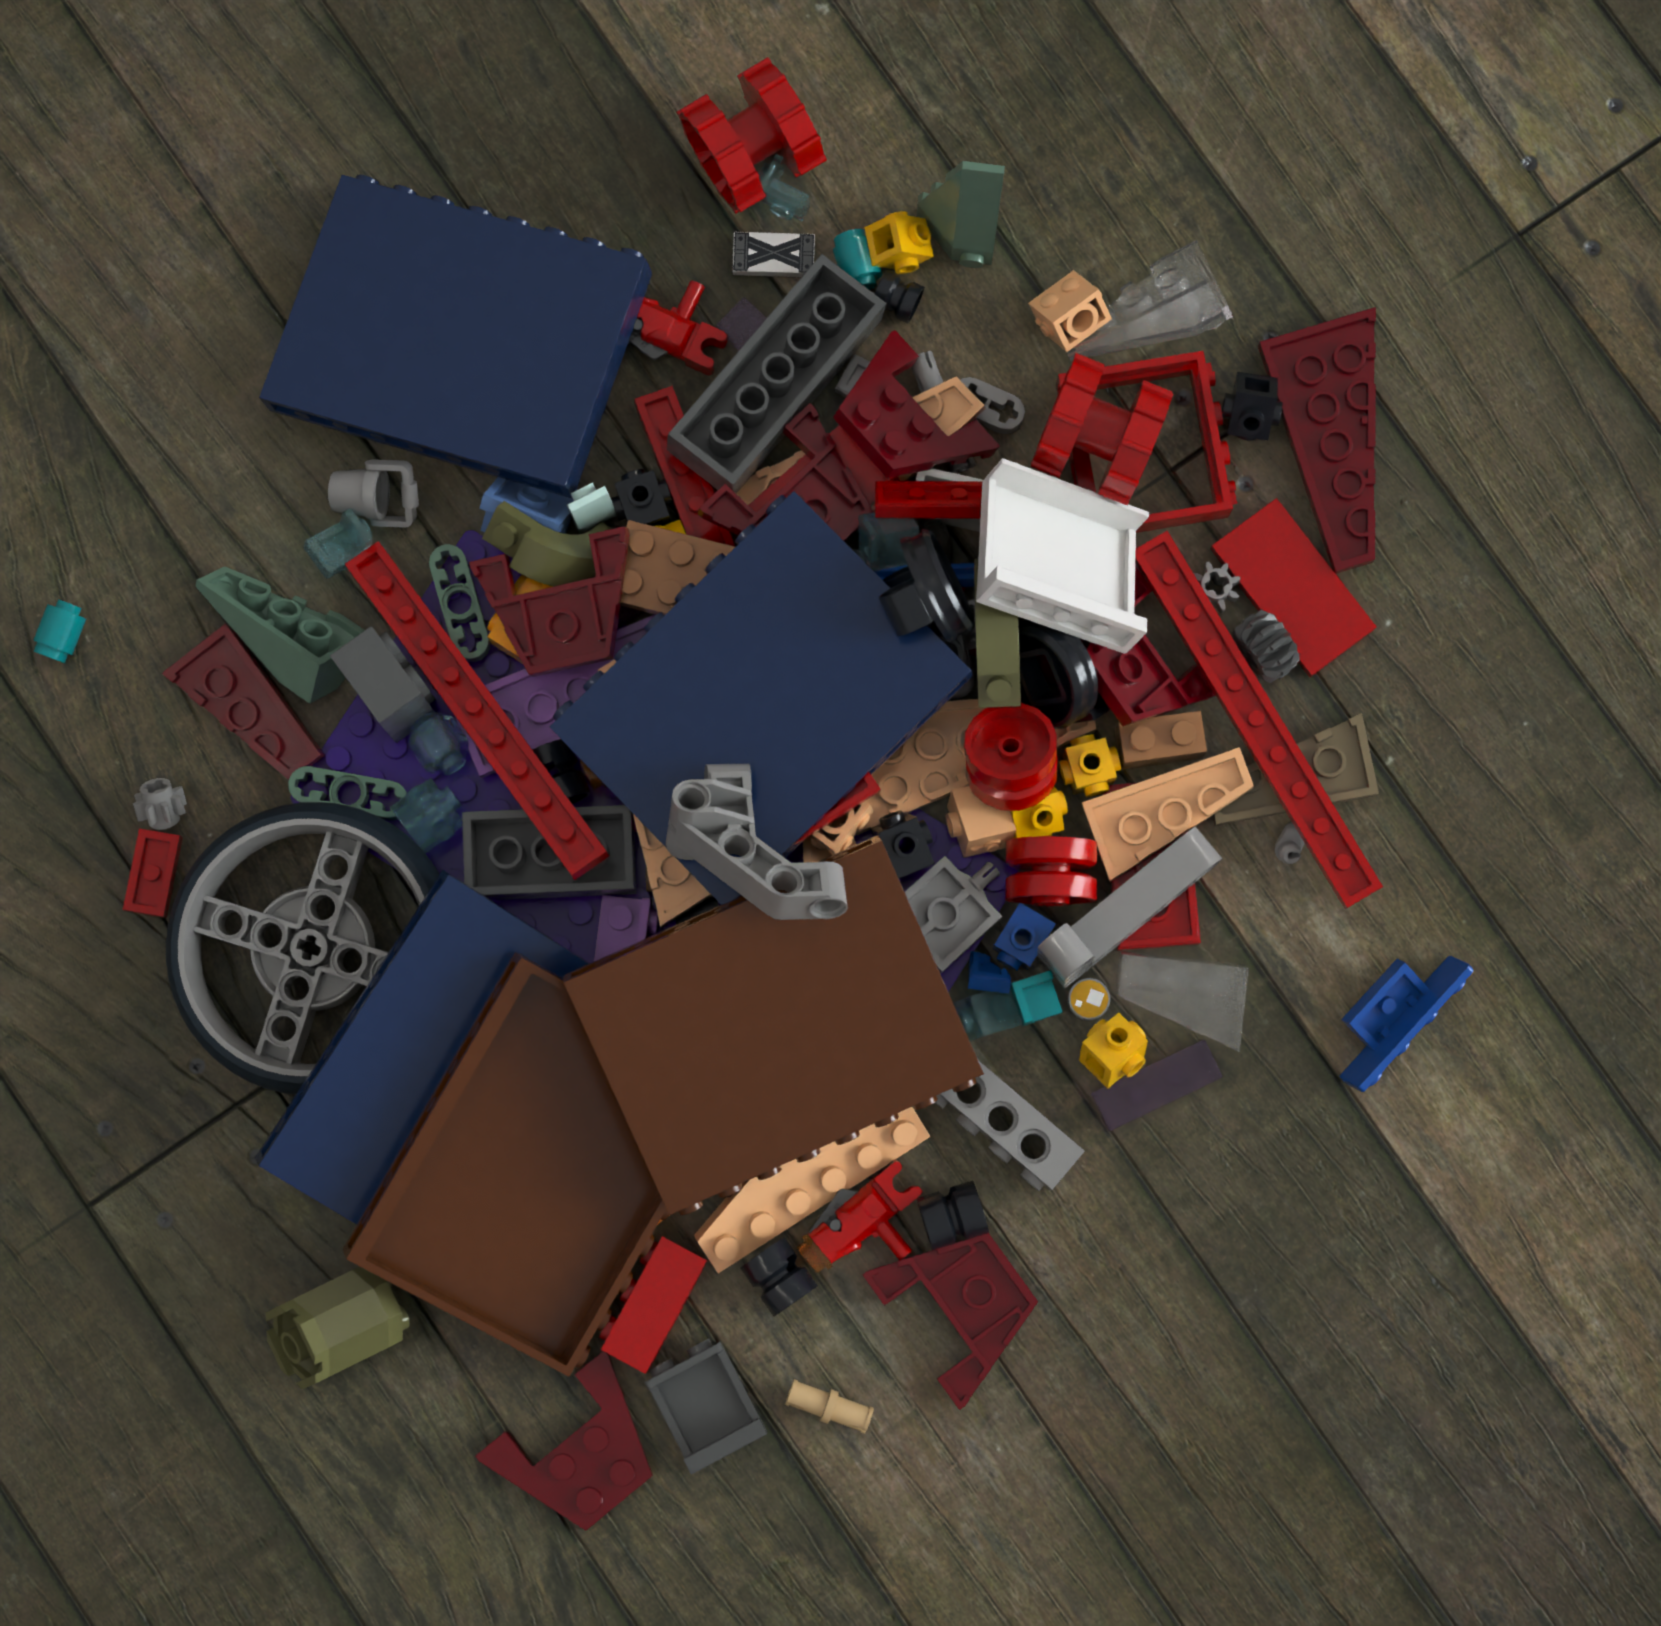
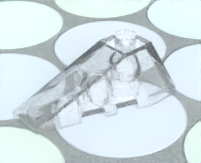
[1066,240,1234,361]

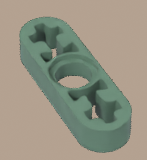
[429,544,491,662]
[288,766,410,821]

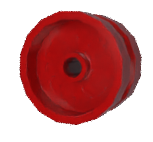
[964,703,1058,811]
[1005,836,1097,907]

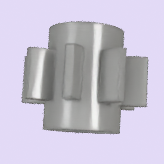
[1193,561,1240,614]
[133,778,187,830]

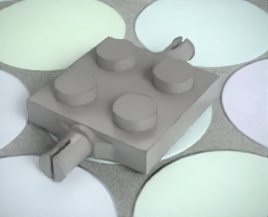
[905,856,1002,974]

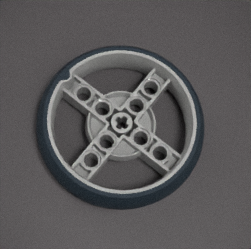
[166,802,440,1095]

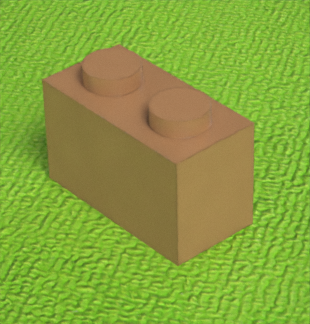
[1114,711,1207,770]

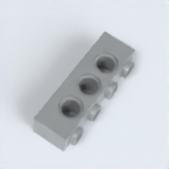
[935,1060,1085,1191]

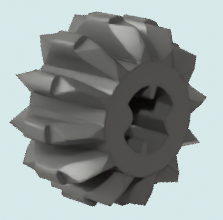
[1233,610,1300,683]

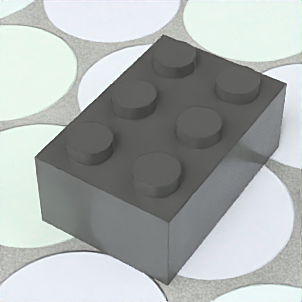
[330,626,436,743]

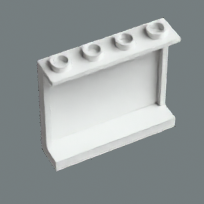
[976,458,1149,654]

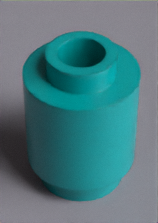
[833,229,883,290]
[33,599,86,663]

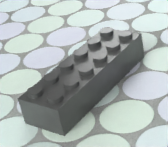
[667,254,886,493]

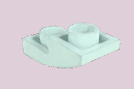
[566,482,616,534]

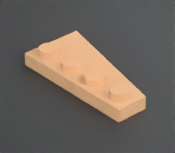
[1082,747,1254,882]

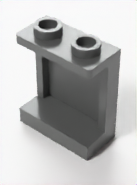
[644,1338,768,1475]

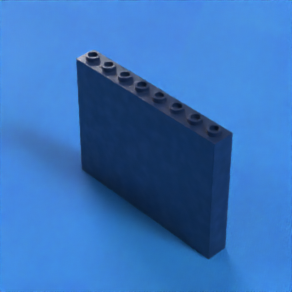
[259,175,652,499]
[550,491,973,905]
[255,870,590,1225]

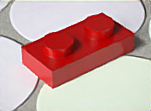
[123,828,183,918]

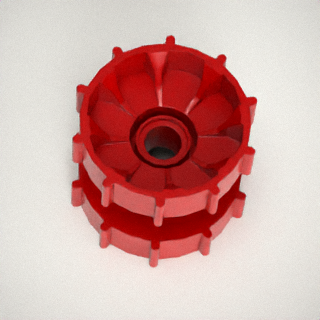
[676,57,827,214]
[1030,353,1174,506]

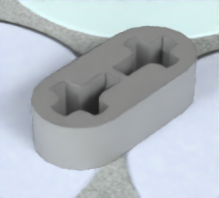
[960,377,1025,434]

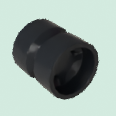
[532,739,591,805]
[916,1180,989,1250]
[740,1237,818,1317]

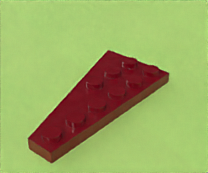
[1258,307,1376,574]

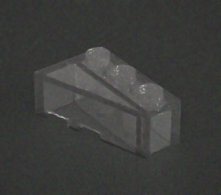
[1115,951,1249,1052]

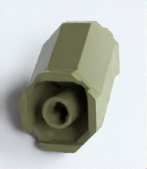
[266,1266,410,1389]

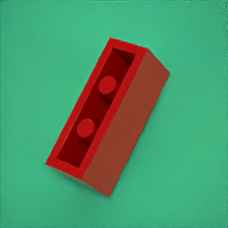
[599,1236,708,1374]

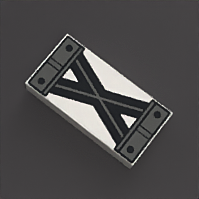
[733,232,815,277]

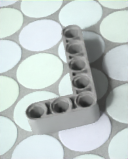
[1037,827,1223,988]

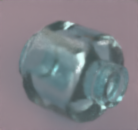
[409,711,470,775]

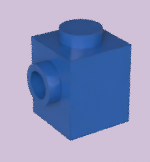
[992,903,1056,971]

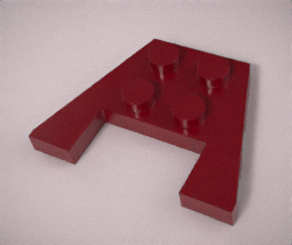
[833,330,1000,478]
[698,403,873,543]
[469,526,630,677]
[1083,565,1216,727]
[862,1233,1038,1410]
[475,1351,653,1531]

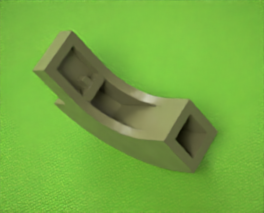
[482,501,612,587]
[974,559,1021,708]

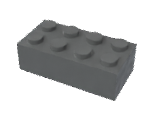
[462,805,637,900]

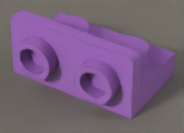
[594,895,659,961]

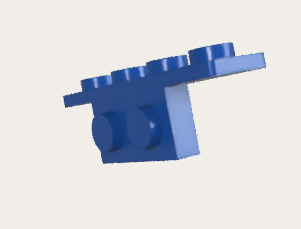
[1340,956,1474,1092]

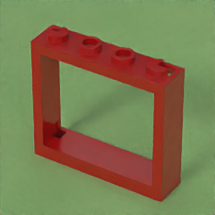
[1056,350,1237,533]

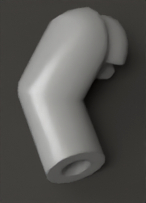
[1275,822,1305,864]

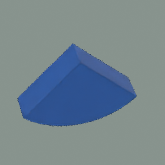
[968,951,1011,994]

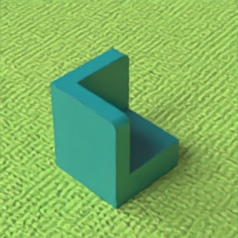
[1010,970,1063,1027]

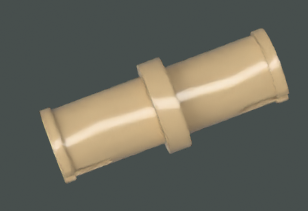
[785,1379,874,1434]

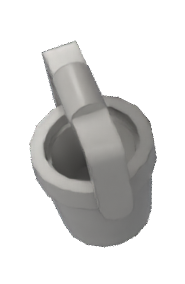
[328,459,419,528]

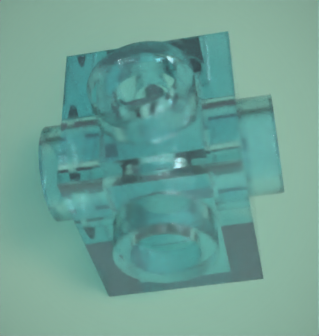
[390,777,463,854]

